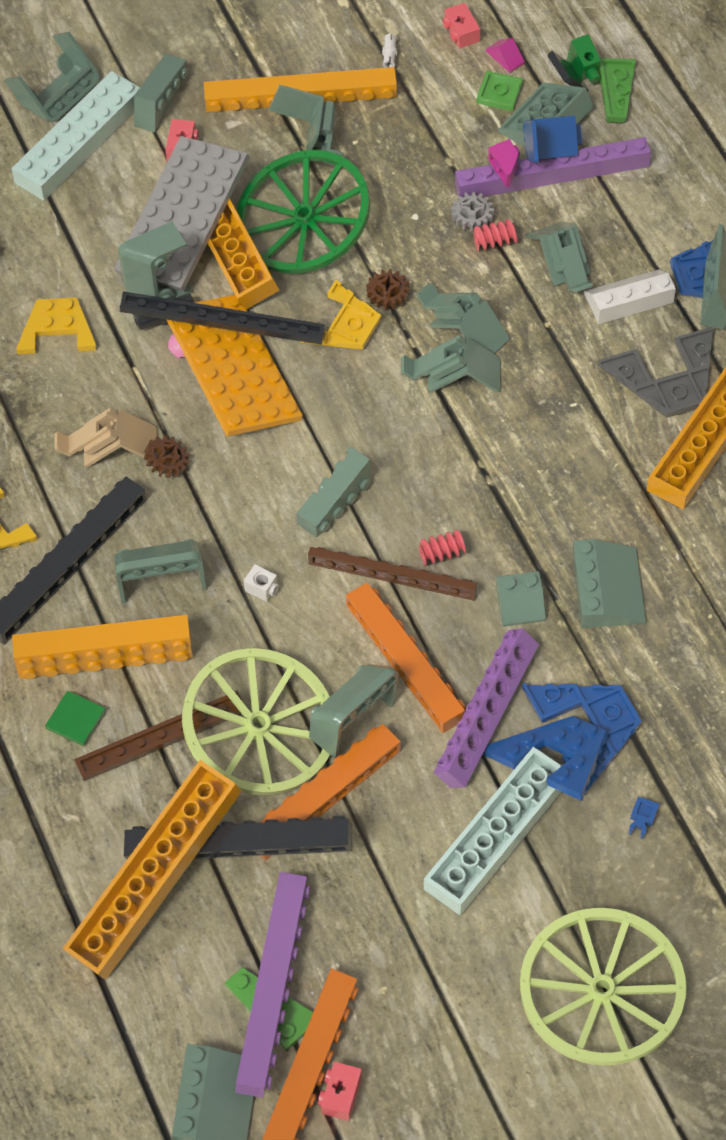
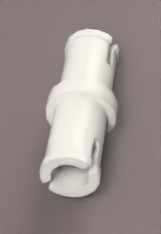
[382,34,397,68]

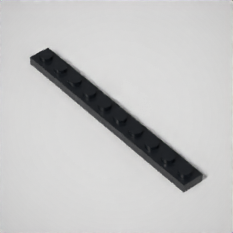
[119,291,325,345]

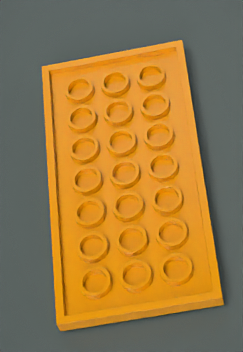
[167,295,303,437]

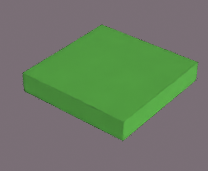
[476,71,523,111]

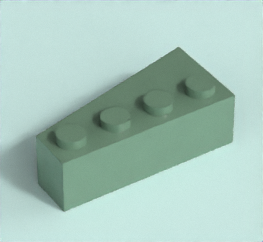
[134,54,188,133]
[296,446,371,538]

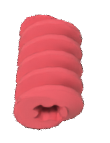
[474,219,517,251]
[419,529,466,566]

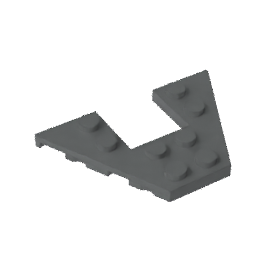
[598,327,713,418]

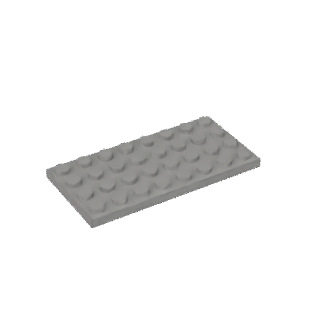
[114,136,250,292]

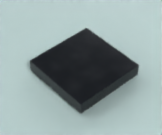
[547,50,588,91]

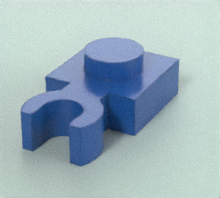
[629,796,659,839]

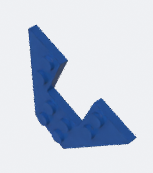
[522,683,642,796]
[482,716,607,801]

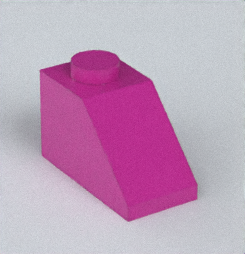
[488,139,520,188]

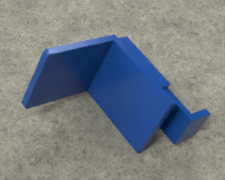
[522,115,582,163]

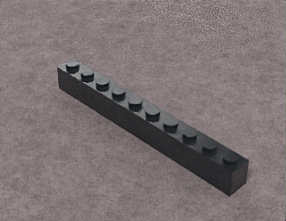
[0,476,147,645]
[124,816,353,859]

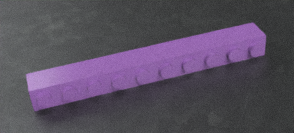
[455,137,651,198]
[235,872,310,1098]

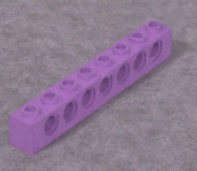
[433,628,539,788]

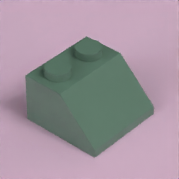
[496,571,546,627]

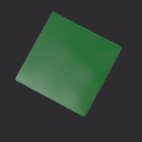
[45,691,106,747]

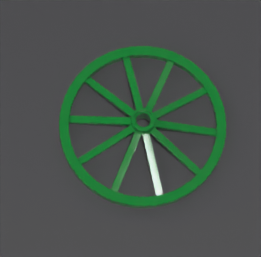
[237,150,371,274]

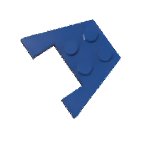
[669,240,713,298]

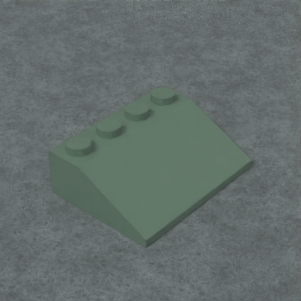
[498,82,594,147]
[700,224,726,329]
[572,539,646,628]
[172,1044,254,1140]

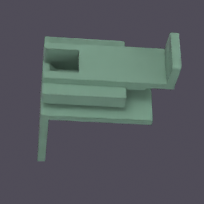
[269,85,343,166]
[526,222,593,292]
[417,283,509,354]
[401,335,500,393]

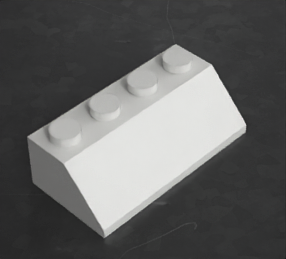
[584,270,676,324]

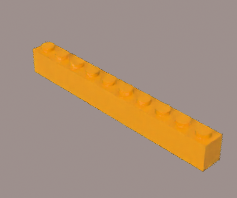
[204,67,397,112]

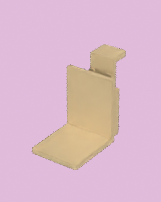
[54,408,157,468]

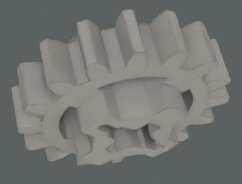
[451,192,494,232]

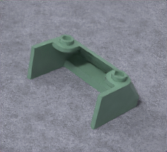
[4,32,99,122]
[118,221,193,299]
[114,539,207,603]
[309,664,399,759]

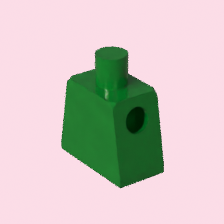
[567,34,601,84]

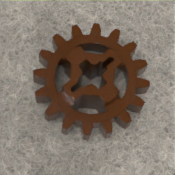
[366,269,410,310]
[144,435,190,478]

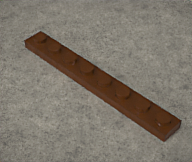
[308,547,477,601]
[74,690,245,781]

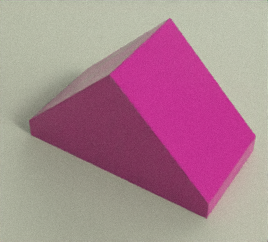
[485,38,525,73]

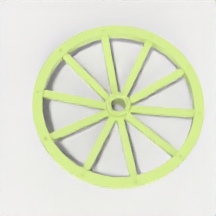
[182,648,330,795]
[520,908,686,1065]

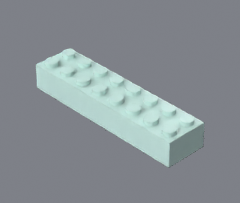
[11,71,140,201]
[424,747,561,916]

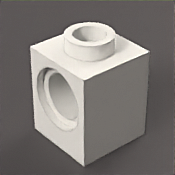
[244,564,279,602]

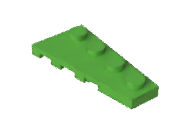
[599,58,636,123]
[225,968,313,1051]

